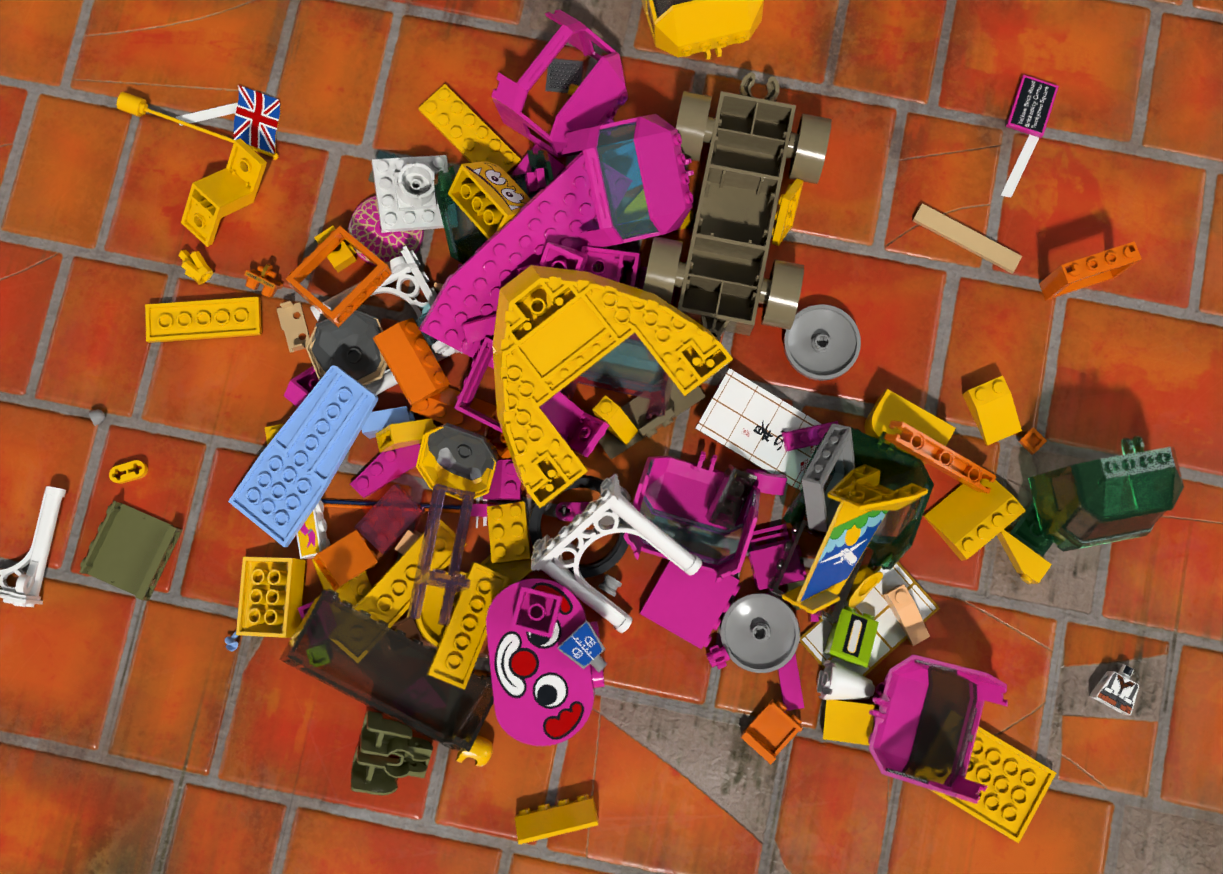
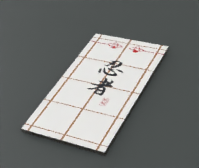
[695,368,821,492]

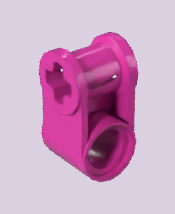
[555,502,590,522]

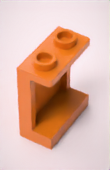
[313,530,378,591]
[741,699,803,765]

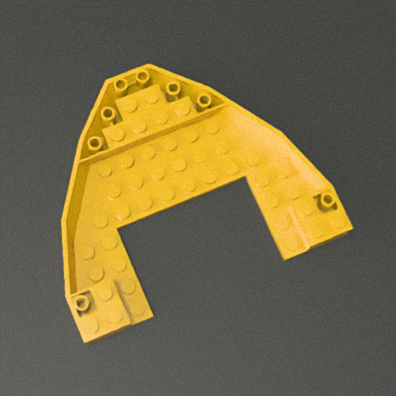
[492,265,733,508]

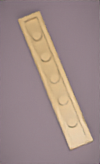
[912,203,1022,274]

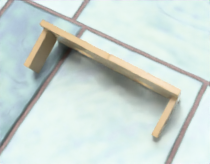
[277,301,310,353]

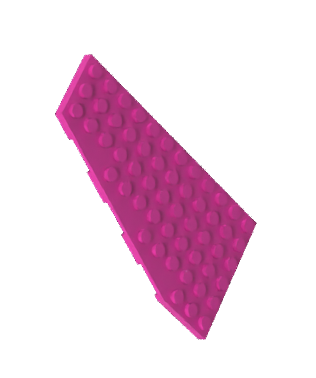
[419,151,631,369]

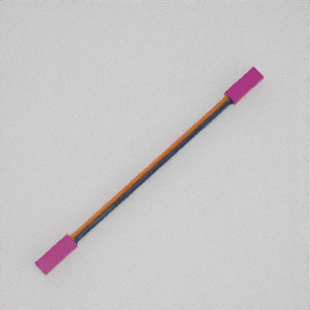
[321,499,494,517]

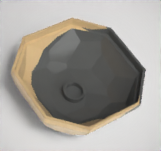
[306,310,388,386]

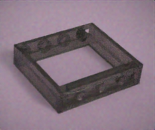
[768,519,867,623]

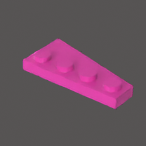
[350,444,421,498]

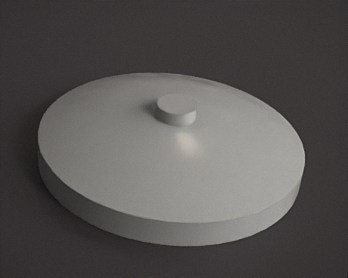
[783,304,861,381]
[721,593,800,673]

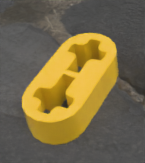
[109,460,148,484]

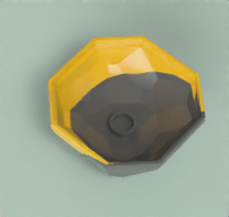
[416,423,498,502]

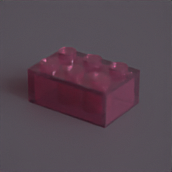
[354,484,426,554]

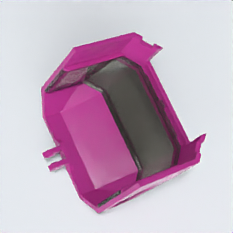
[869,654,1008,804]

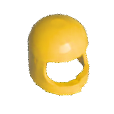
[455,732,493,766]

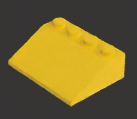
[924,479,1026,561]
[236,557,306,638]

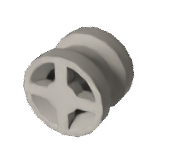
[598,574,622,597]

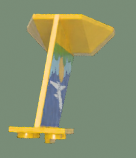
[782,464,928,614]

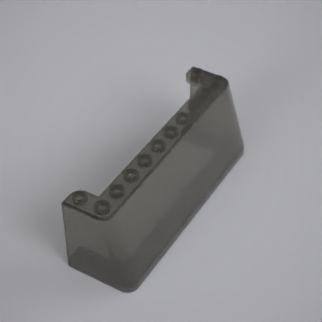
[280,589,494,752]

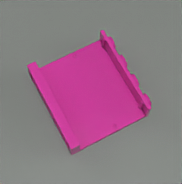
[640,550,741,649]

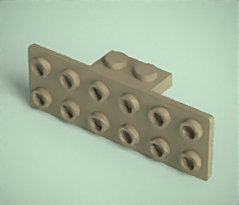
[598,376,705,459]

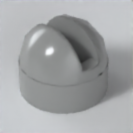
[88,409,105,426]

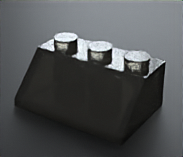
[705,464,758,529]

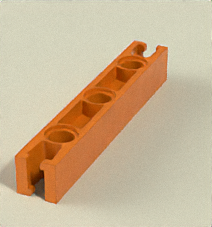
[884,421,996,494]

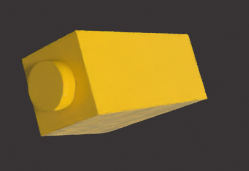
[593,395,639,445]
[375,418,436,453]

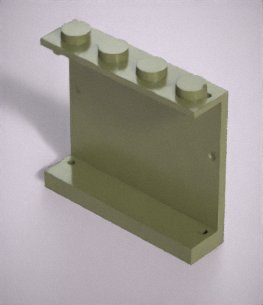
[79,501,183,601]

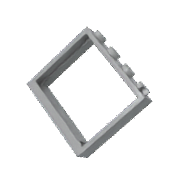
[802,423,855,532]

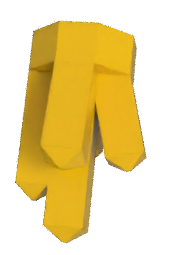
[178,250,213,285]

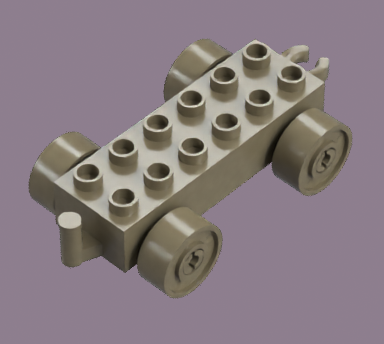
[643,72,832,342]

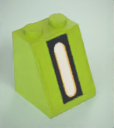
[823,606,879,668]

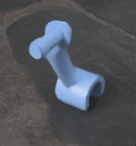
[225,615,254,652]

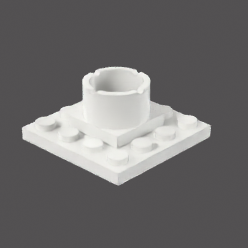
[371,155,457,233]

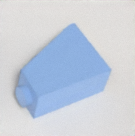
[361,406,415,439]

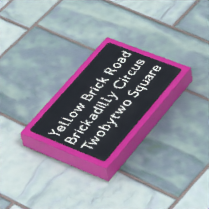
[1006,75,1059,138]

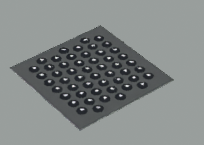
[545,59,583,93]

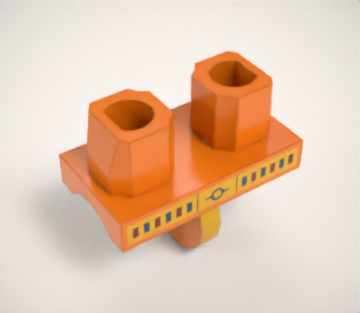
[244,264,283,298]

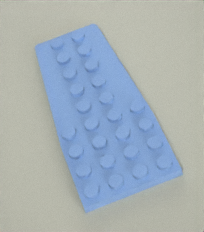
[228,365,378,547]

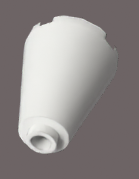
[817,660,875,700]

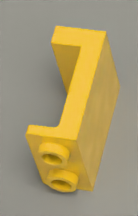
[823,700,879,745]

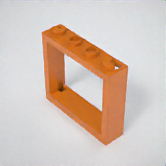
[286,226,392,328]
[1039,241,1142,301]

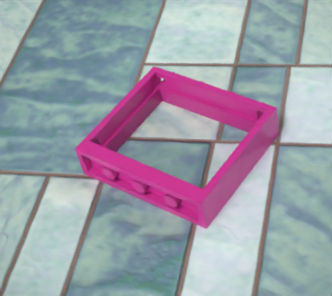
[454,337,503,433]

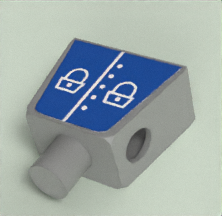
[558,621,607,673]

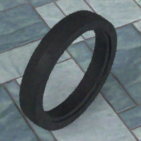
[529,475,629,578]

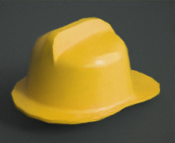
[848,565,883,608]

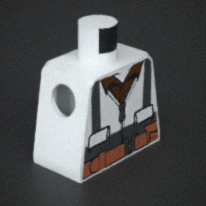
[1089,664,1139,716]

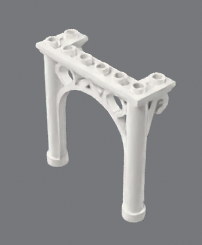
[310,246,462,395]
[531,474,702,633]
[0,486,66,607]

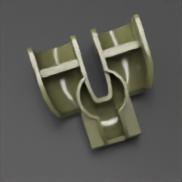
[351,710,433,795]

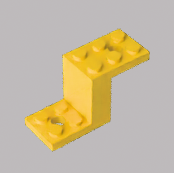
[181,138,267,247]

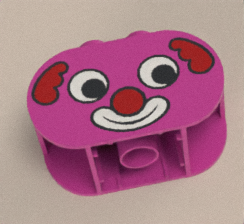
[486,579,605,746]

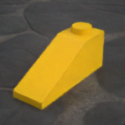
[997,529,1052,584]

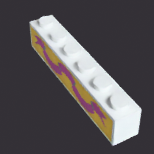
[296,500,330,559]

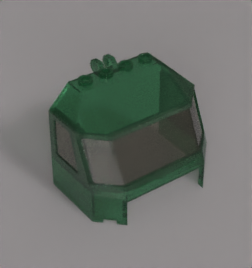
[1028,436,1184,552]

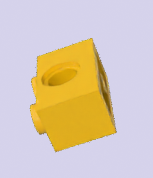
[314,226,357,273]

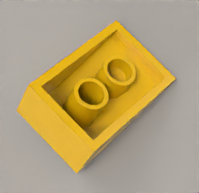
[962,375,1022,446]

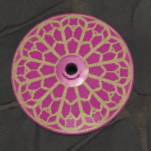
[348,196,424,267]

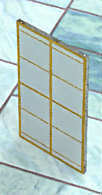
[799,555,940,677]

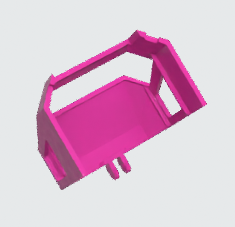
[491,9,628,158]

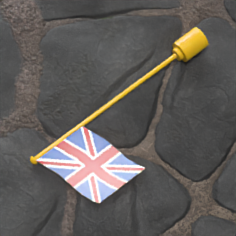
[117,85,281,160]

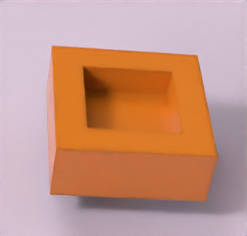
[1018,427,1047,455]

